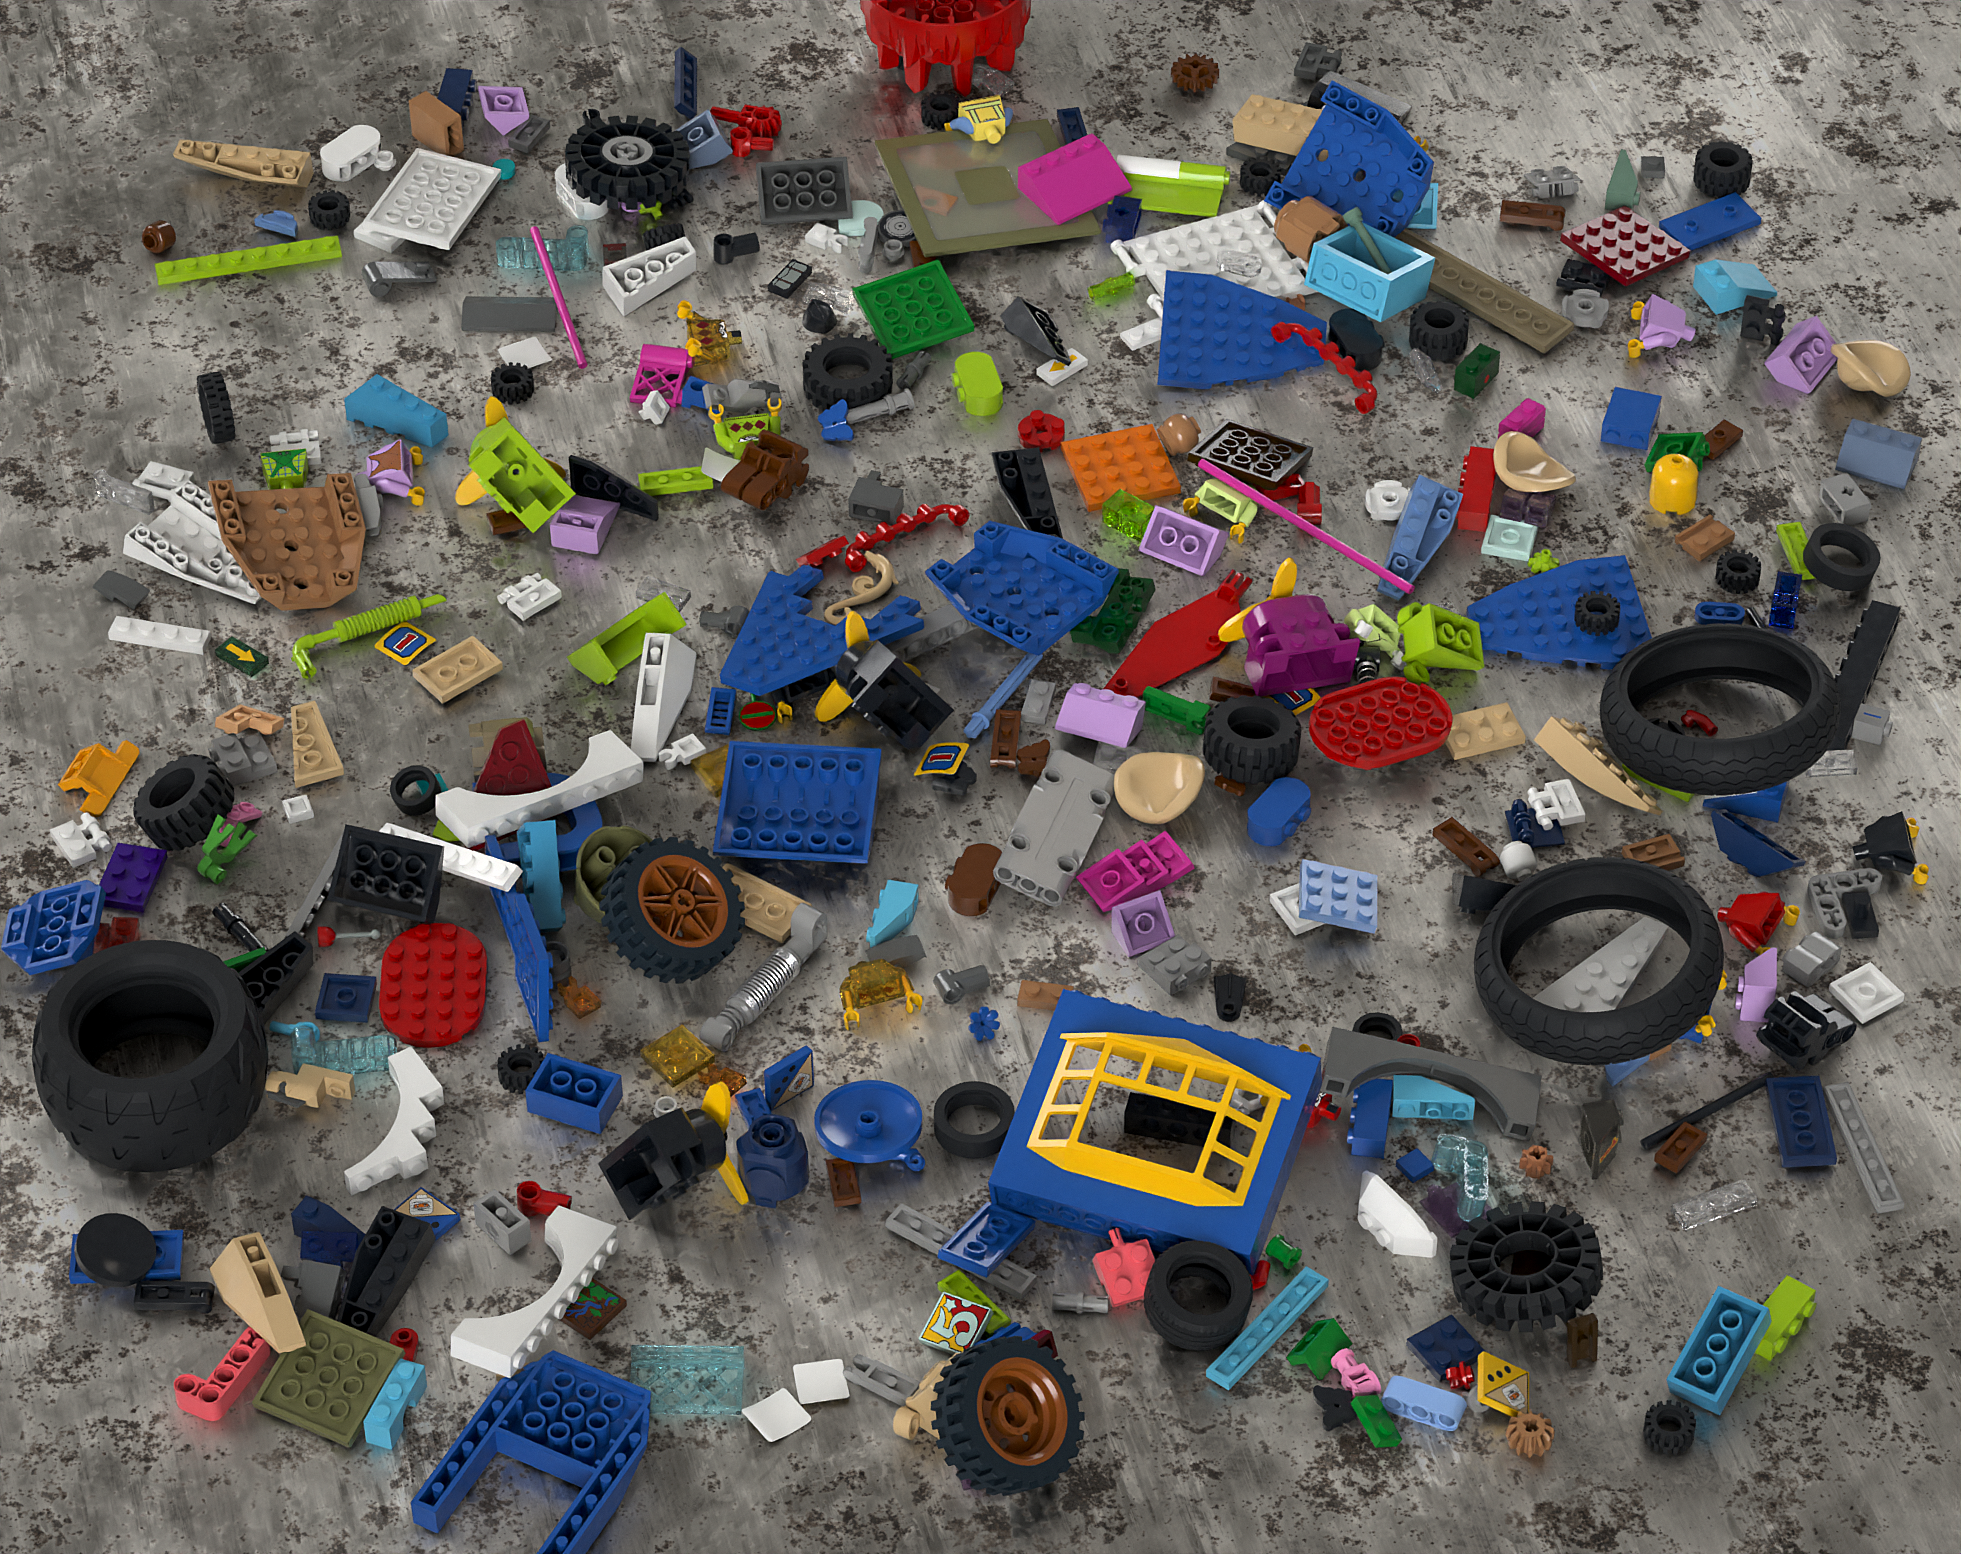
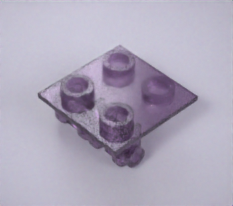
[1419,1178,1491,1238]

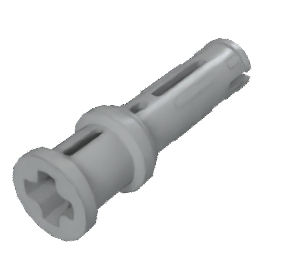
[846,388,914,425]

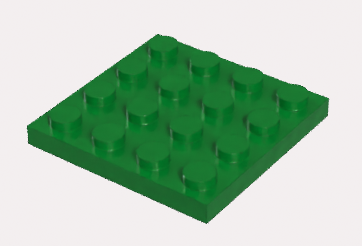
[852,259,974,359]

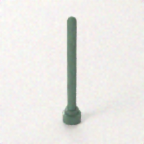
[1342,207,1392,274]

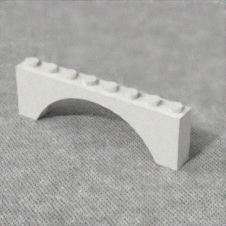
[436,730,643,848]
[451,1205,619,1378]

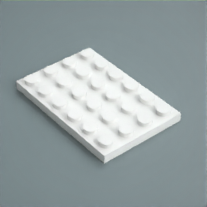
[363,148,501,250]

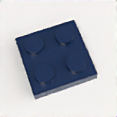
[315,973,377,1023]
[1406,1314,1485,1382]

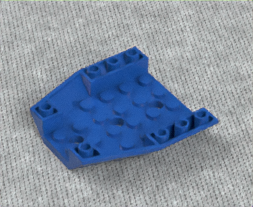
[1264,80,1434,238]
[925,521,1119,656]

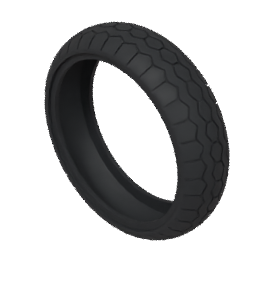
[1600,624,1841,796]
[1474,857,1724,1065]

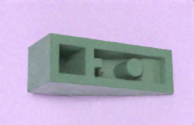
[1605,149,1641,211]

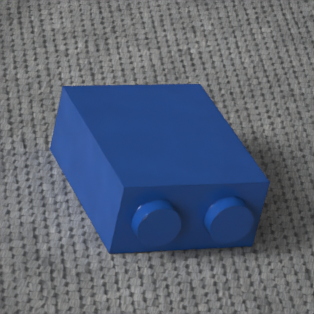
[1601,387,1662,450]

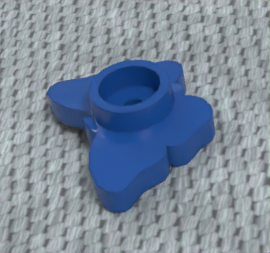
[818,399,854,441]

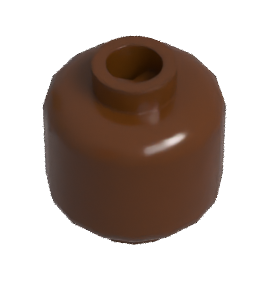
[142,220,176,253]

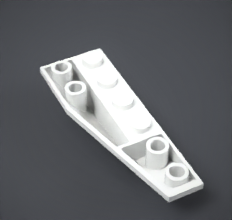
[631,633,697,762]

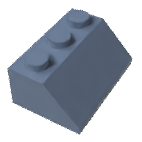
[1835,419,1922,489]

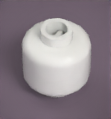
[1500,841,1537,881]

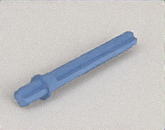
[964,652,1043,739]

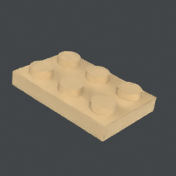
[412,636,503,704]
[1445,702,1526,760]

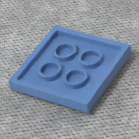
[1299,859,1377,934]

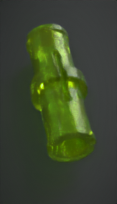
[1087,272,1135,301]

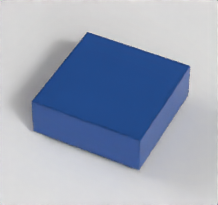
[1396,1148,1434,1183]

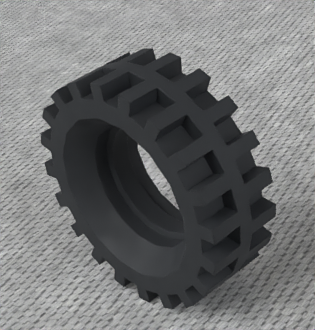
[802,333,893,412]

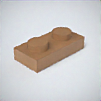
[1017,980,1074,1011]

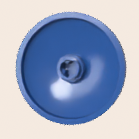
[814,1080,923,1163]

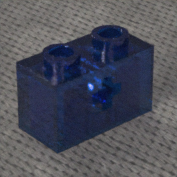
[1102,196,1142,243]
[1769,571,1802,630]

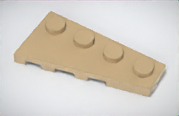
[291,701,344,788]

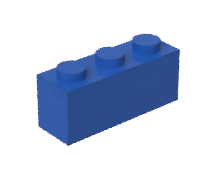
[1347,1078,1393,1159]

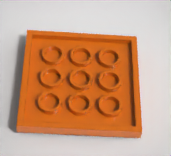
[1061,424,1181,512]

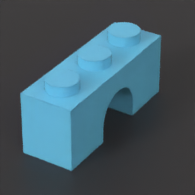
[363,1358,427,1450]

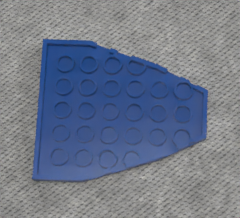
[1157,270,1327,389]
[1466,555,1652,670]

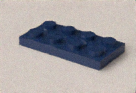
[1765,1076,1837,1167]

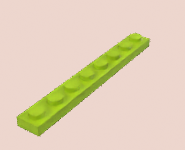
[155,235,342,285]

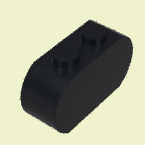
[1328,309,1385,372]

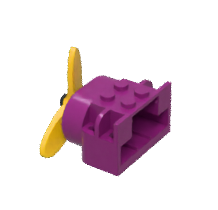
[1218,557,1360,697]

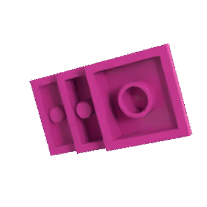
[1076,831,1195,912]

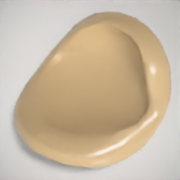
[1830,340,1911,397]
[1493,431,1576,492]
[1114,752,1205,824]

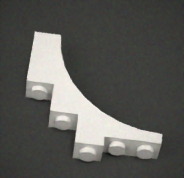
[344,1047,444,1196]

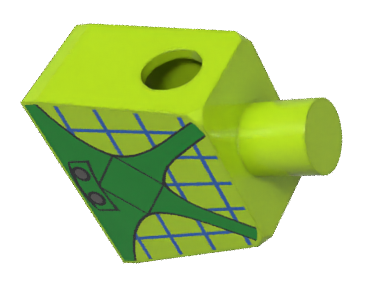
[260,448,309,490]

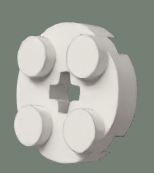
[1365,480,1410,521]

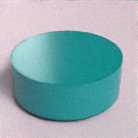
[492,159,516,180]

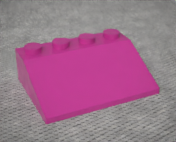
[1018,133,1132,225]

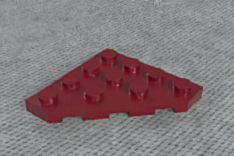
[464,718,563,851]

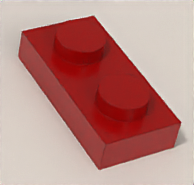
[796,535,849,568]

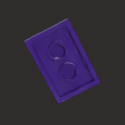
[99,843,168,913]

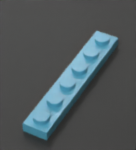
[1206,1266,1329,1390]

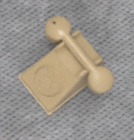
[893,1350,964,1441]

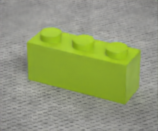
[1755,1275,1817,1361]

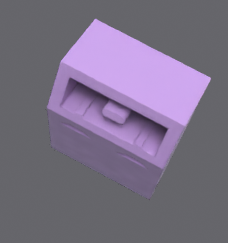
[550,495,620,554]

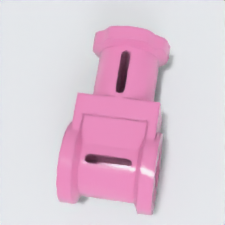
[1331,1348,1381,1401]

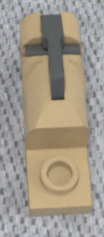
[265,1063,355,1108]

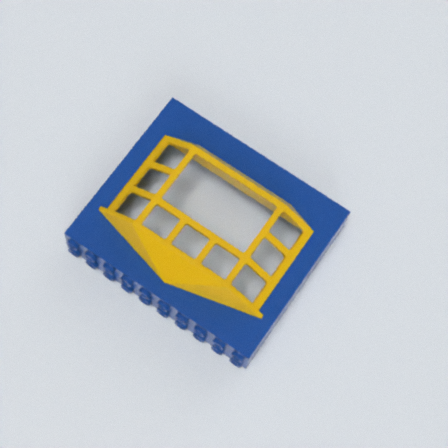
[988,989,1322,1276]

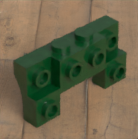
[1070,568,1156,654]

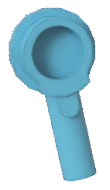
[269,1021,320,1047]

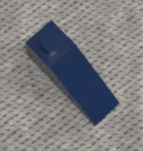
[291,1195,365,1261]

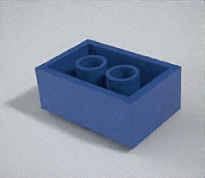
[525,1053,623,1134]

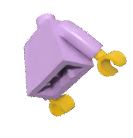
[1628,294,1696,358]

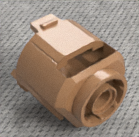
[1274,196,1348,263]

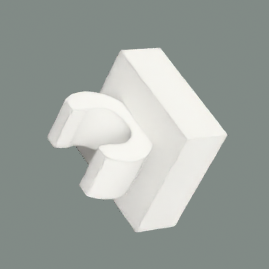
[638,390,670,425]

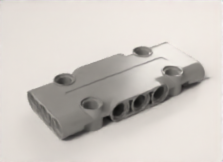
[993,750,1115,906]

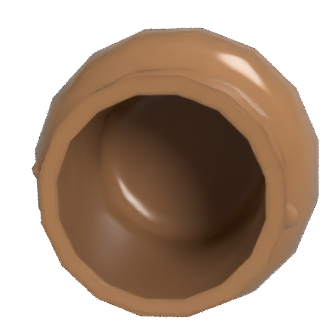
[1157,413,1201,456]

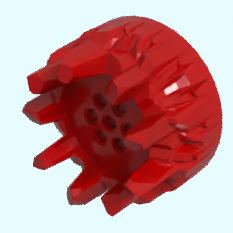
[860,0,1031,97]

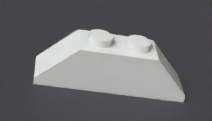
[1358,1170,1437,1258]

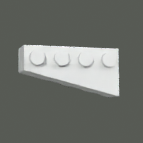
[602,237,696,317]

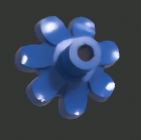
[968,1007,1000,1041]

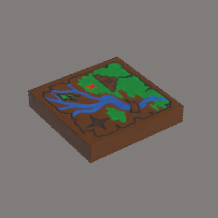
[558,1278,627,1340]

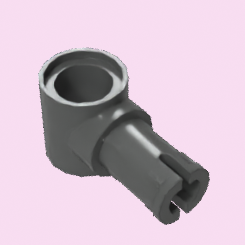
[699,605,750,638]

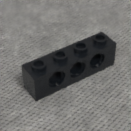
[1124,1092,1236,1149]

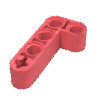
[174,1326,271,1421]

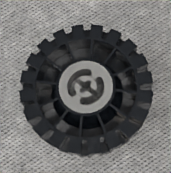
[565,115,690,210]

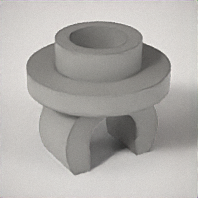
[1462,1385,1490,1413]

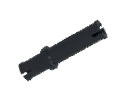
[212,903,269,952]

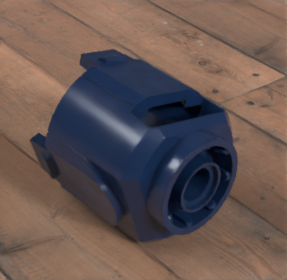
[736,1114,810,1209]

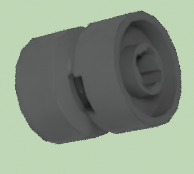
[546,941,572,991]

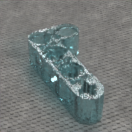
[495,225,589,271]
[290,1026,398,1075]
[1431,1134,1488,1222]

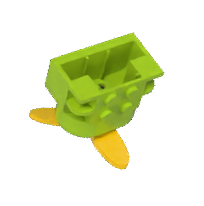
[455,396,576,533]

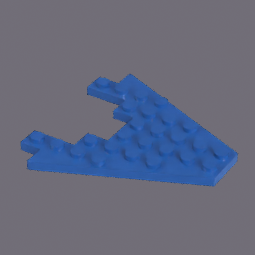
[720,565,924,696]

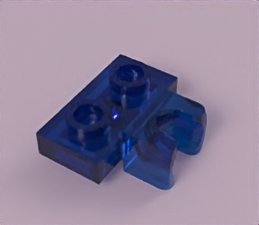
[300,1231,358,1268]

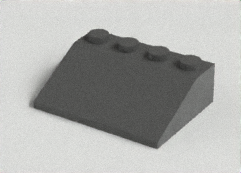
[756,156,853,225]

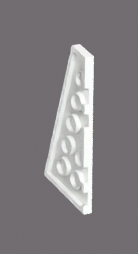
[1533,917,1669,1012]

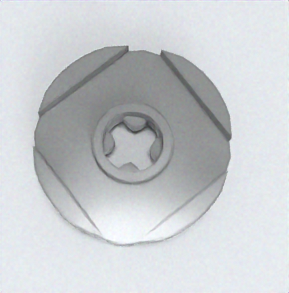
[1562,289,1609,328]

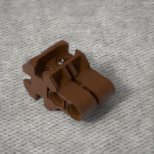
[721,429,809,511]

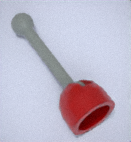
[317,926,381,947]

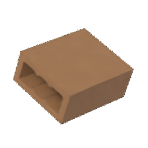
[409,91,464,157]

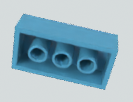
[1666,1286,1772,1415]

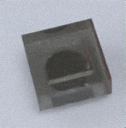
[603,243,627,266]

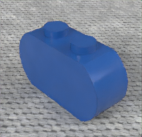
[1247,777,1311,846]

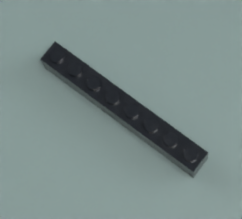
[1826,600,1901,757]

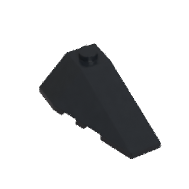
[1000,296,1071,366]
[569,455,659,521]
[1452,873,1516,914]

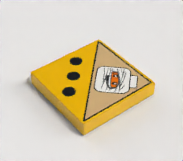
[1477,1351,1529,1417]

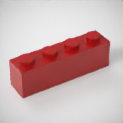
[1455,446,1497,532]

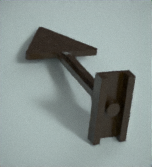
[1511,1250,1598,1368]

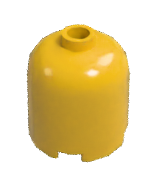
[1649,454,1699,515]

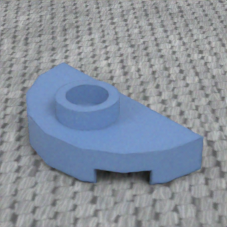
[254,210,298,237]
[1605,1054,1650,1087]

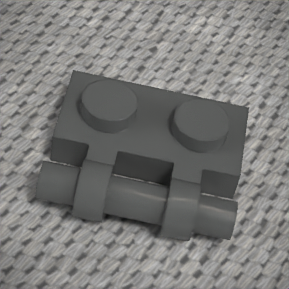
[1294,42,1342,80]

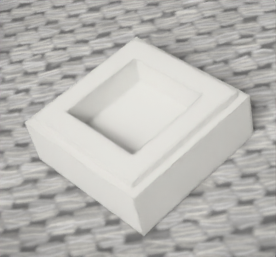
[282,794,314,824]

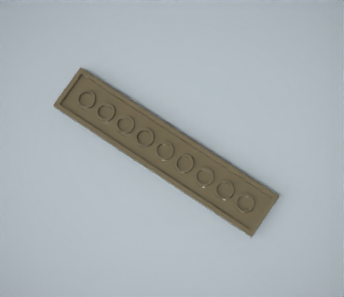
[1395,229,1574,354]

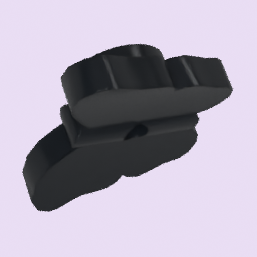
[932,761,977,795]
[1313,1385,1358,1431]

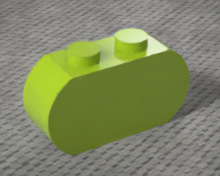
[951,352,1003,416]

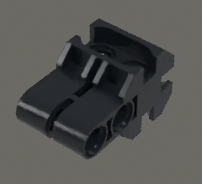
[1756,991,1857,1071]

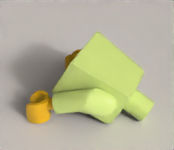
[1183,478,1258,544]

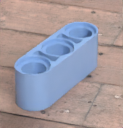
[1381,1376,1467,1431]

